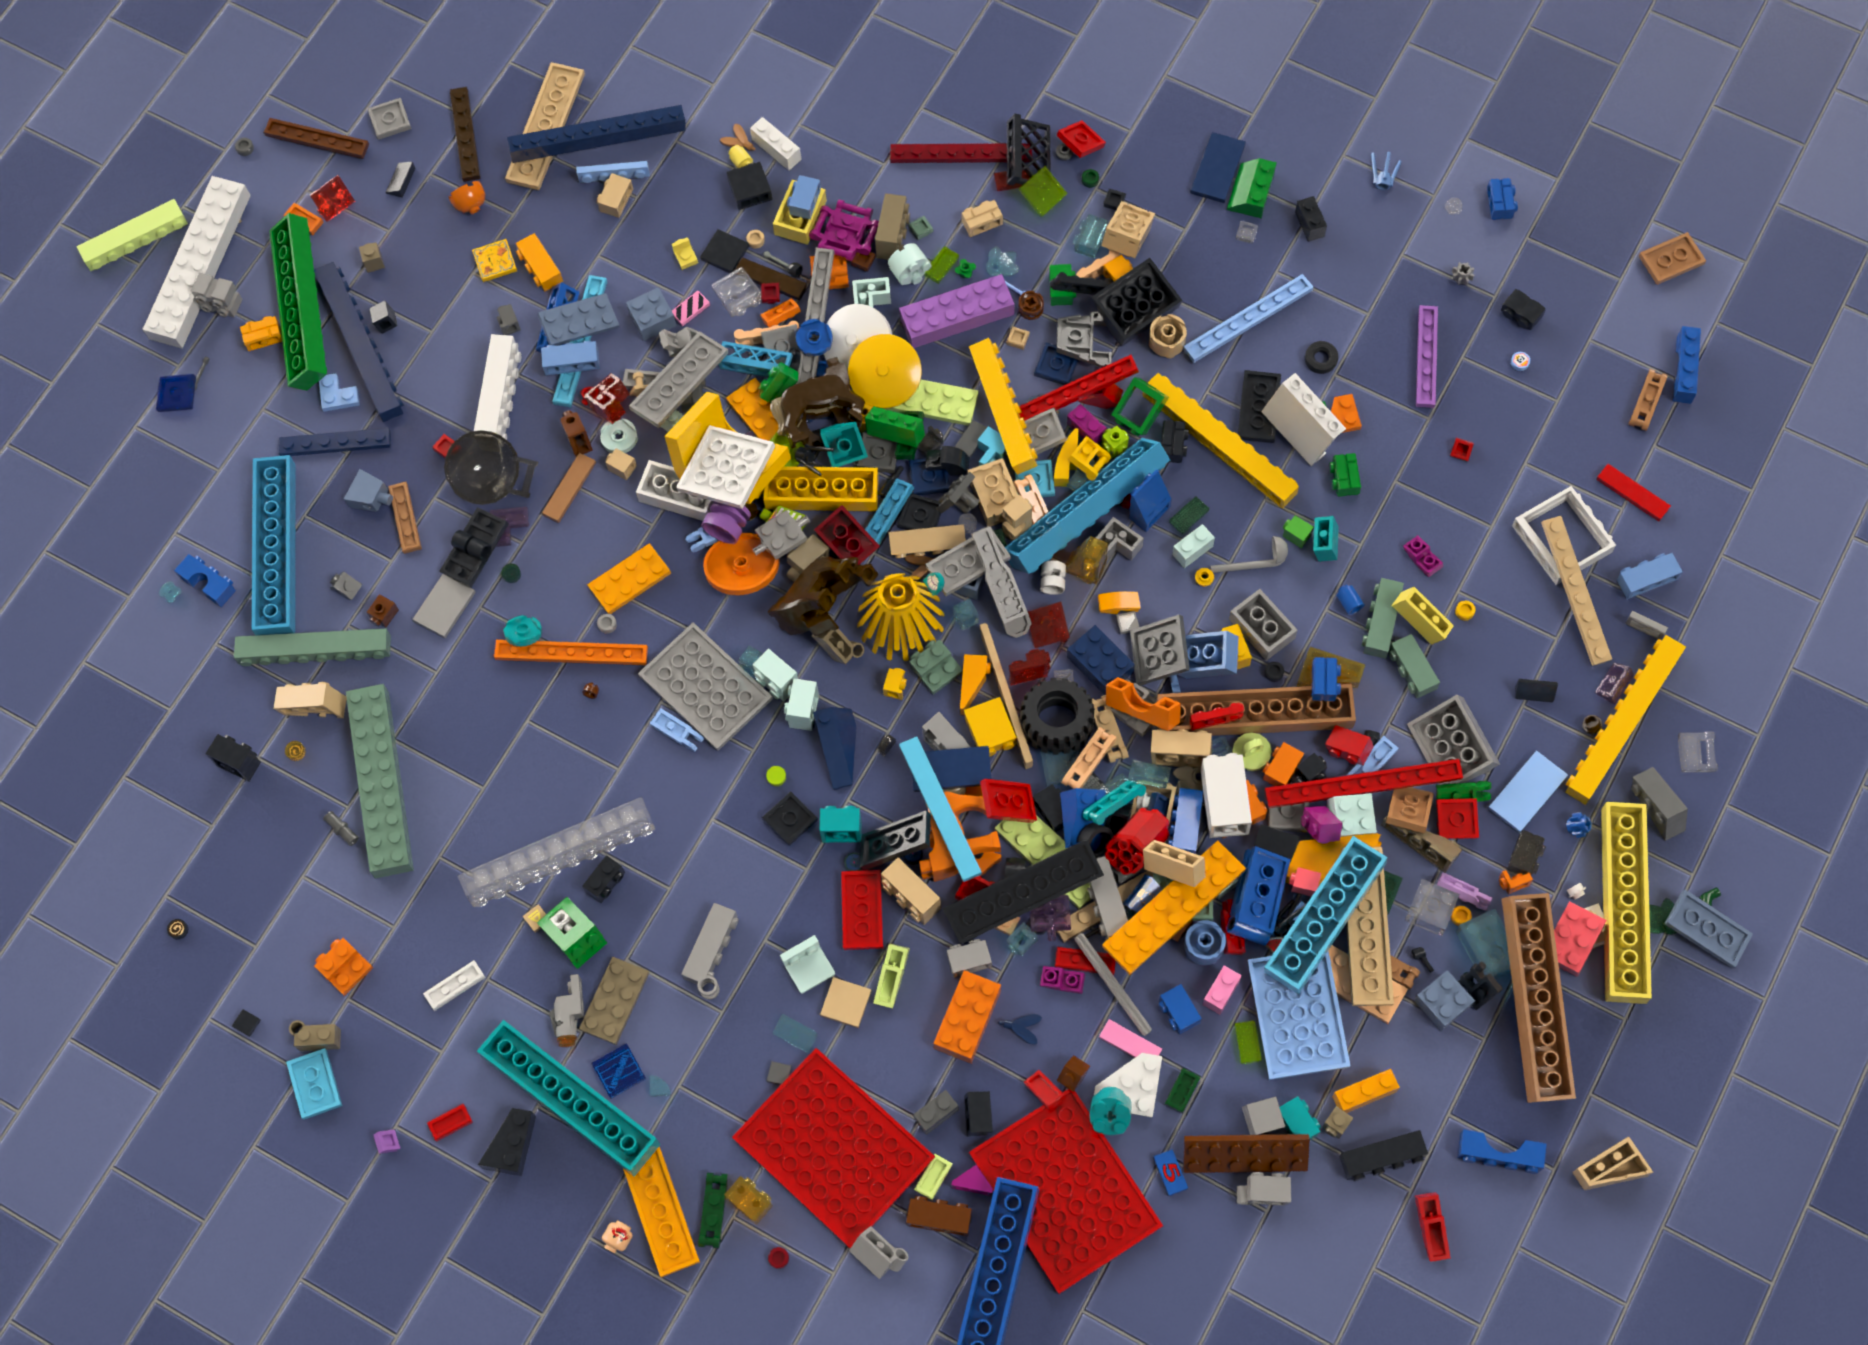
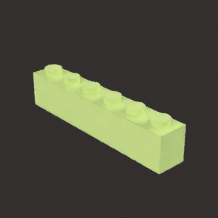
[76,199,188,271]

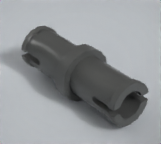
[323,811,359,846]

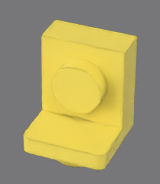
[672,237,698,270]

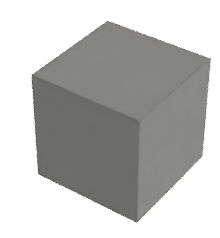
[1242,1097,1285,1135]

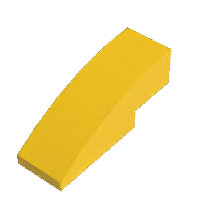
[1054,428,1078,487]

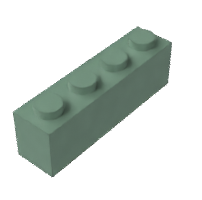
[1361,578,1404,659]

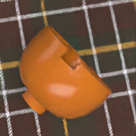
[448,181,485,214]

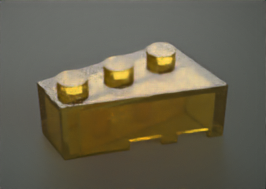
[1066,536,1108,585]
[1297,647,1365,688]

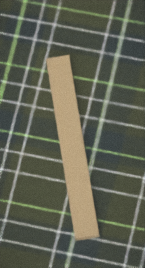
[980,623,1033,769]

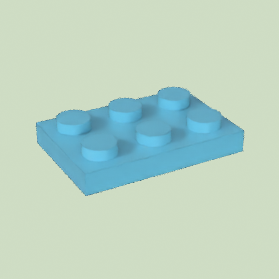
[286,1048,342,1120]

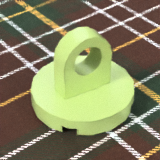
[1232,733,1272,771]

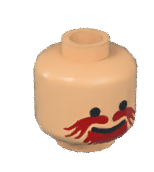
[602,1220,633,1253]

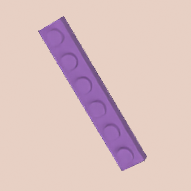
[1416,305,1438,408]

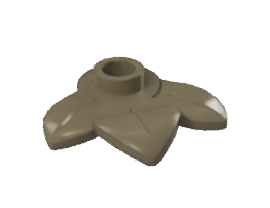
[1173,765,1204,797]

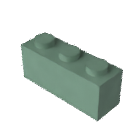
[1388,634,1440,698]

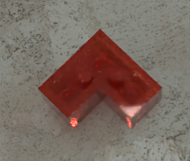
[584,373,630,424]

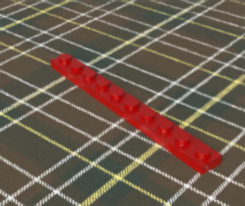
[1264,759,1463,809]

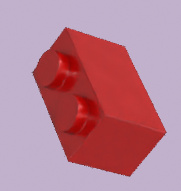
[1325,725,1374,766]

